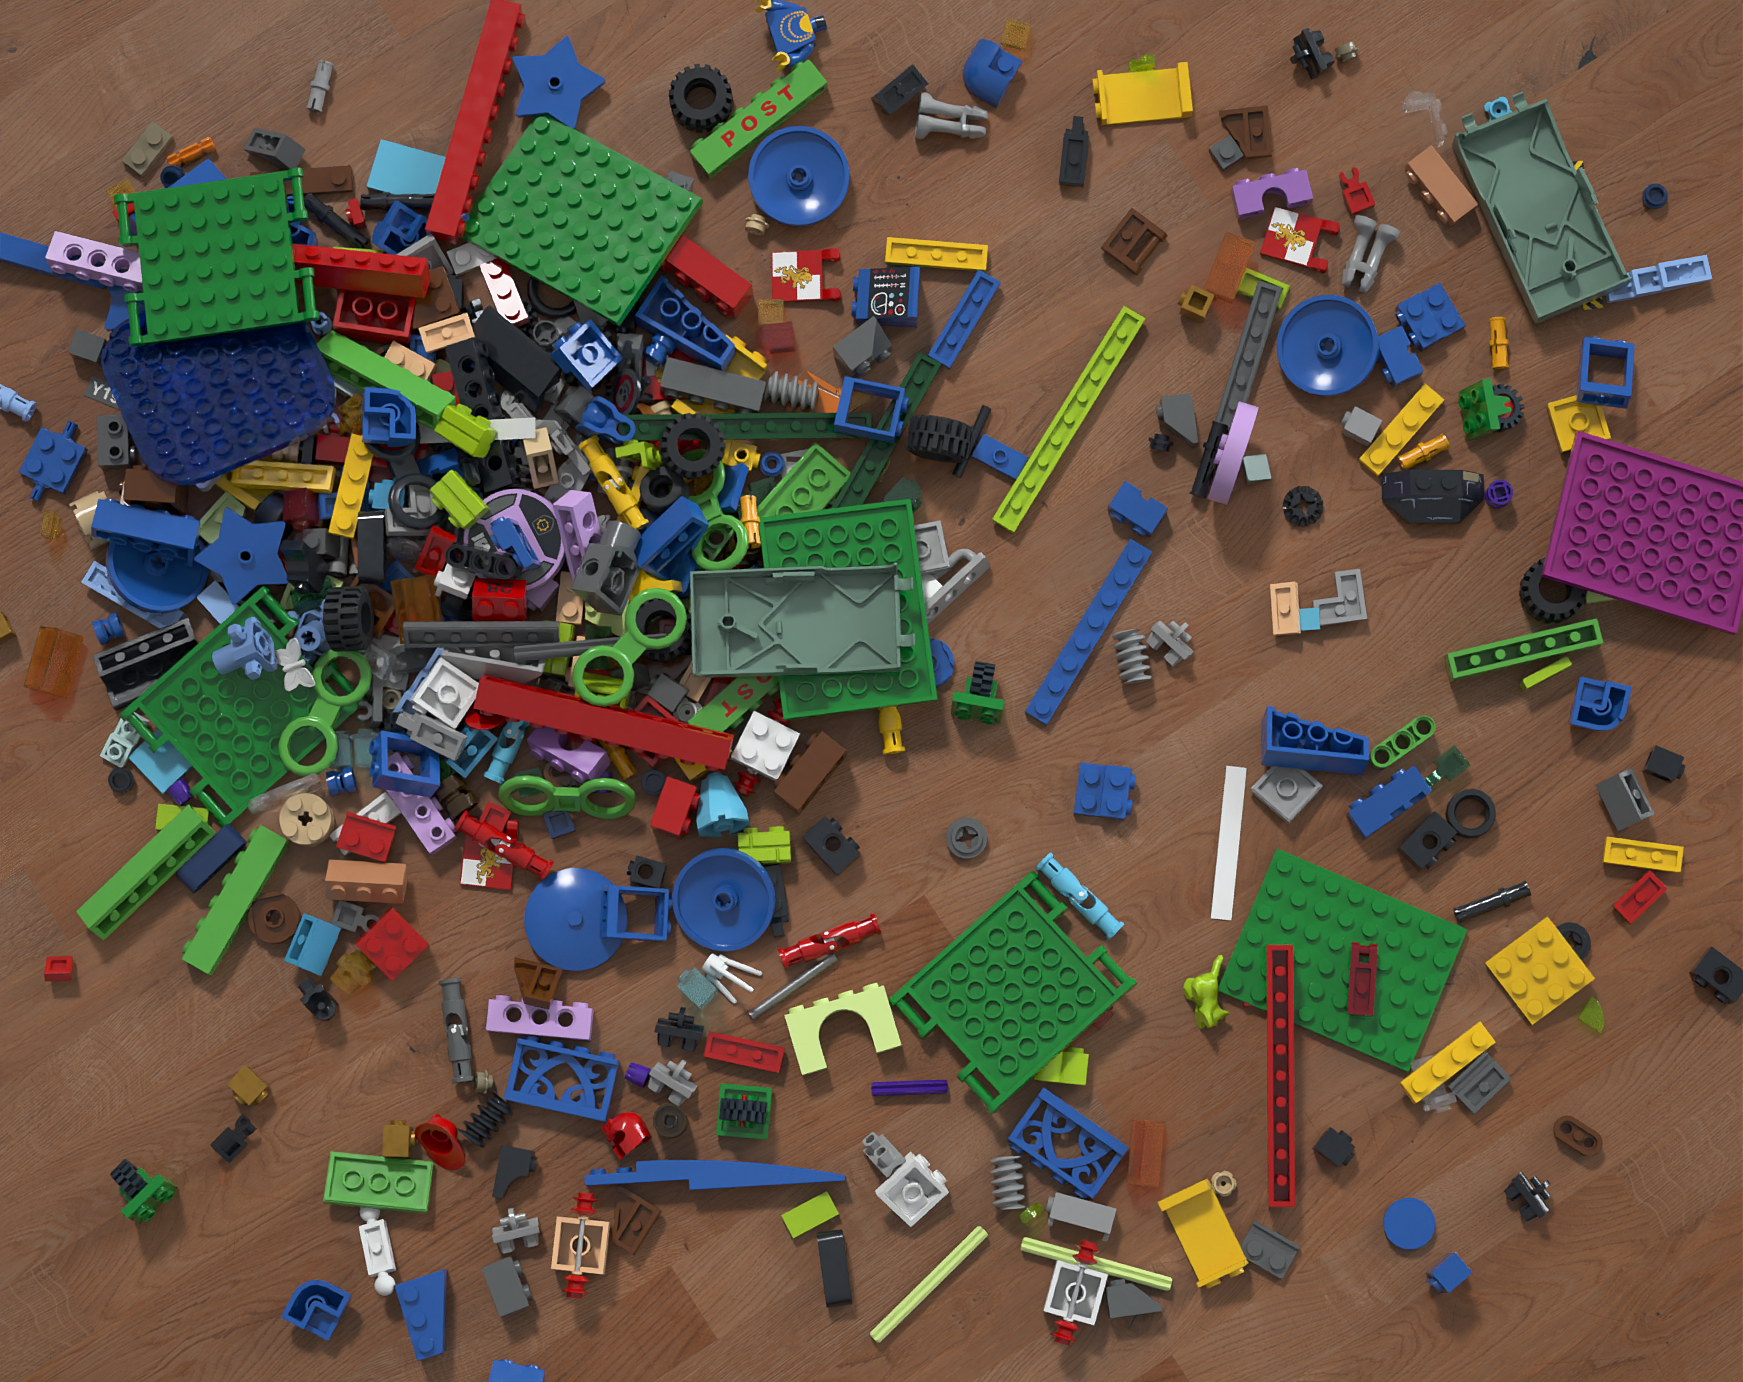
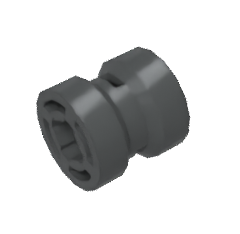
[533,320,560,350]

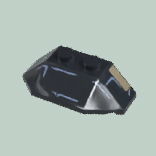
[1381,470,1484,524]

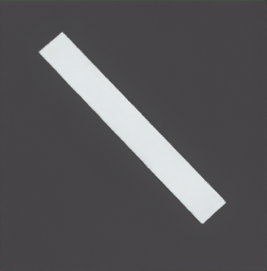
[417,417,536,444]
[1211,766,1247,920]

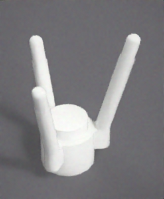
[702,953,762,1004]

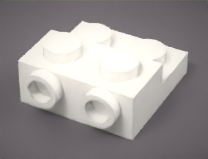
[409,658,479,729]
[875,1152,949,1227]

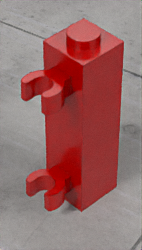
[315,419,415,471]

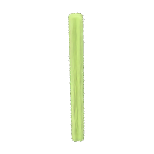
[870,1226,988,1343]
[1021,1237,1172,1291]

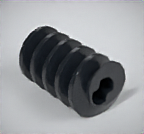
[457,1090,513,1148]

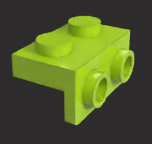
[615,440,664,470]

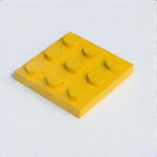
[1485,916,1595,1025]

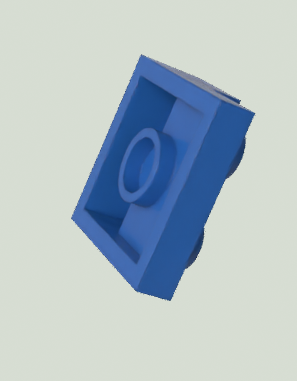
[1395,282,1466,352]
[550,319,623,390]
[490,516,542,571]
[1073,762,1136,821]

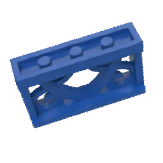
[504,1035,620,1122]
[1008,1087,1129,1200]

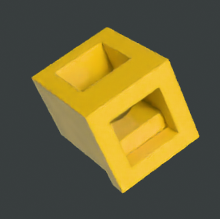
[722,440,761,474]

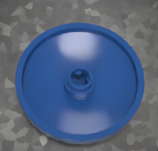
[748,126,850,227]
[1277,295,1379,397]
[106,537,208,614]
[672,848,776,951]
[524,868,628,971]

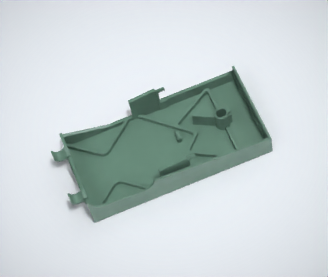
[1452,91,1631,325]
[690,563,915,678]

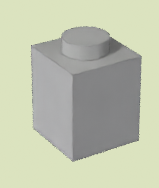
[1341,406,1382,447]

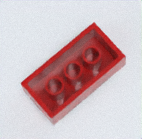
[659,234,753,319]

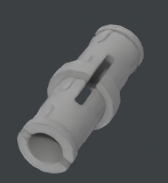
[306,60,334,113]

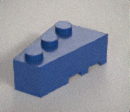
[634,496,709,581]
[1346,766,1432,840]
[394,1269,447,1361]

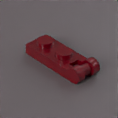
[1346,942,1378,1016]

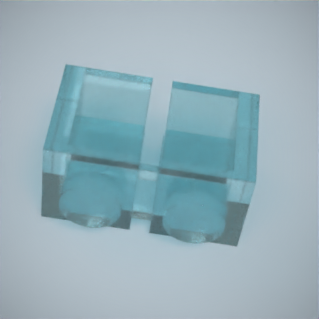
[326,729,378,769]
[677,967,719,1011]

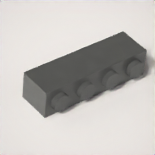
[660,357,766,414]

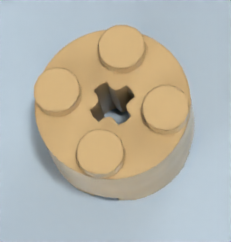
[69,491,108,550]
[279,793,335,847]

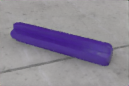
[871,1080,948,1096]

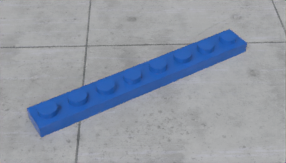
[1025,539,1152,726]

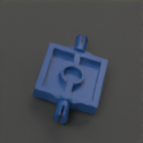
[19,420,88,502]

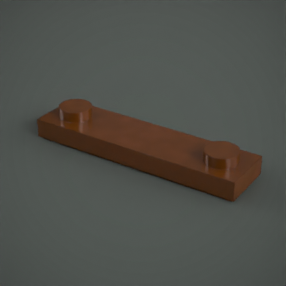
[250,165,353,197]

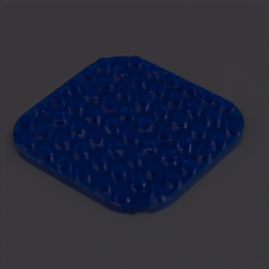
[101,311,336,485]

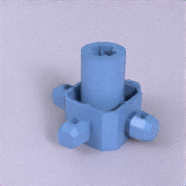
[288,599,331,665]
[212,617,278,680]

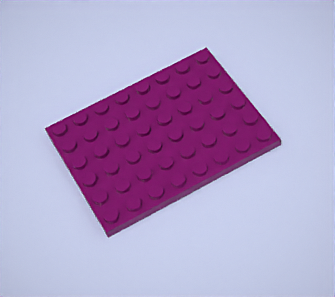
[1541,431,1743,635]

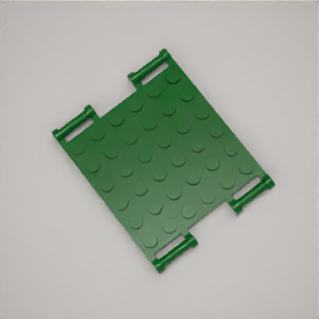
[114,168,319,346]
[119,585,368,828]
[889,871,1137,1115]

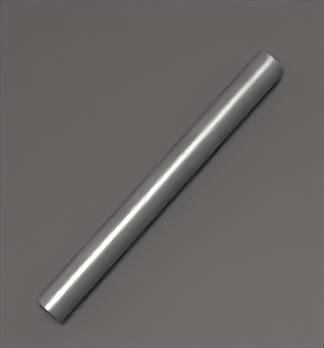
[748,952,838,1020]

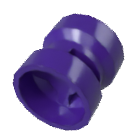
[1485,480,1513,509]

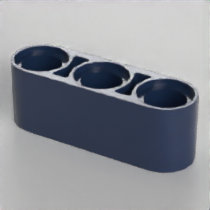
[175,824,247,894]

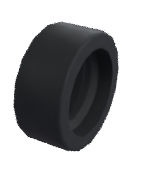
[1445,788,1496,839]

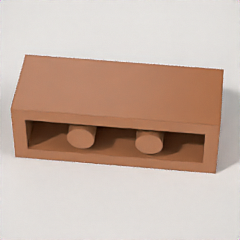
[1405,145,1478,228]
[325,860,407,904]

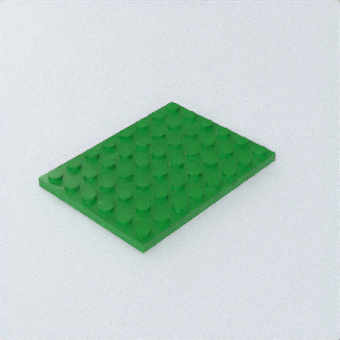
[460,114,703,326]
[759,499,938,720]
[1218,848,1468,1072]

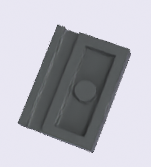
[1447,1051,1512,1114]
[1240,1220,1300,1279]

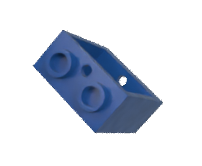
[1576,337,1635,409]
[834,376,909,443]
[369,730,440,798]
[600,885,672,942]

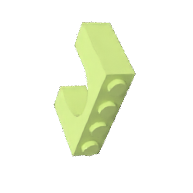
[784,983,902,1076]

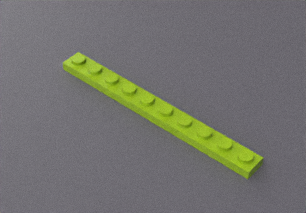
[992,306,1146,534]

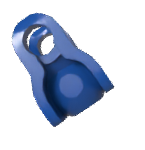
[575,396,636,445]

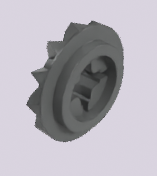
[946,817,987,858]

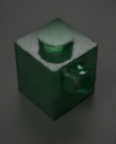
[883,477,922,513]

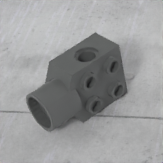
[571,521,641,616]

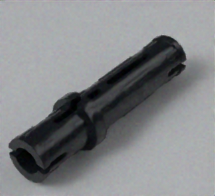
[304,192,370,249]
[360,192,435,212]
[1190,421,1228,499]
[1453,881,1531,923]

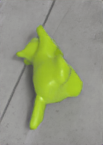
[1183,955,1230,1029]

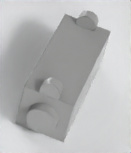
[1045,1192,1116,1242]

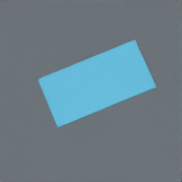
[1299,608,1320,631]

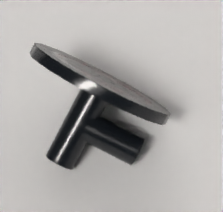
[610,369,653,415]

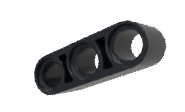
[358,510,387,584]
[445,543,523,579]
[817,1229,852,1308]

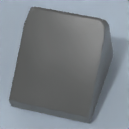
[612,663,651,691]

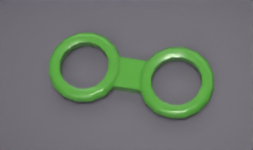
[669,449,749,571]
[572,588,687,707]
[278,649,372,777]
[498,775,637,819]

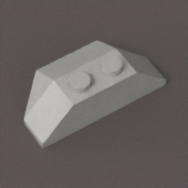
[441,647,547,684]

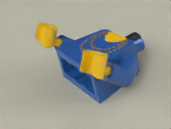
[754,0,827,71]

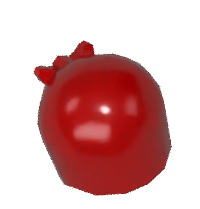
[600,1111,652,1160]

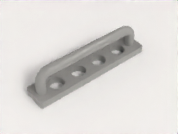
[925,548,991,625]

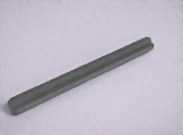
[513,633,667,661]

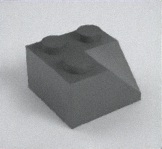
[833,316,892,379]

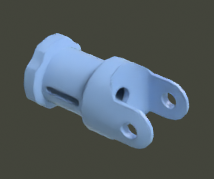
[0,384,37,422]

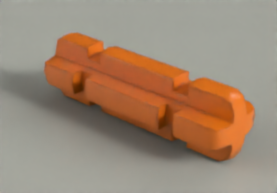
[167,137,216,167]

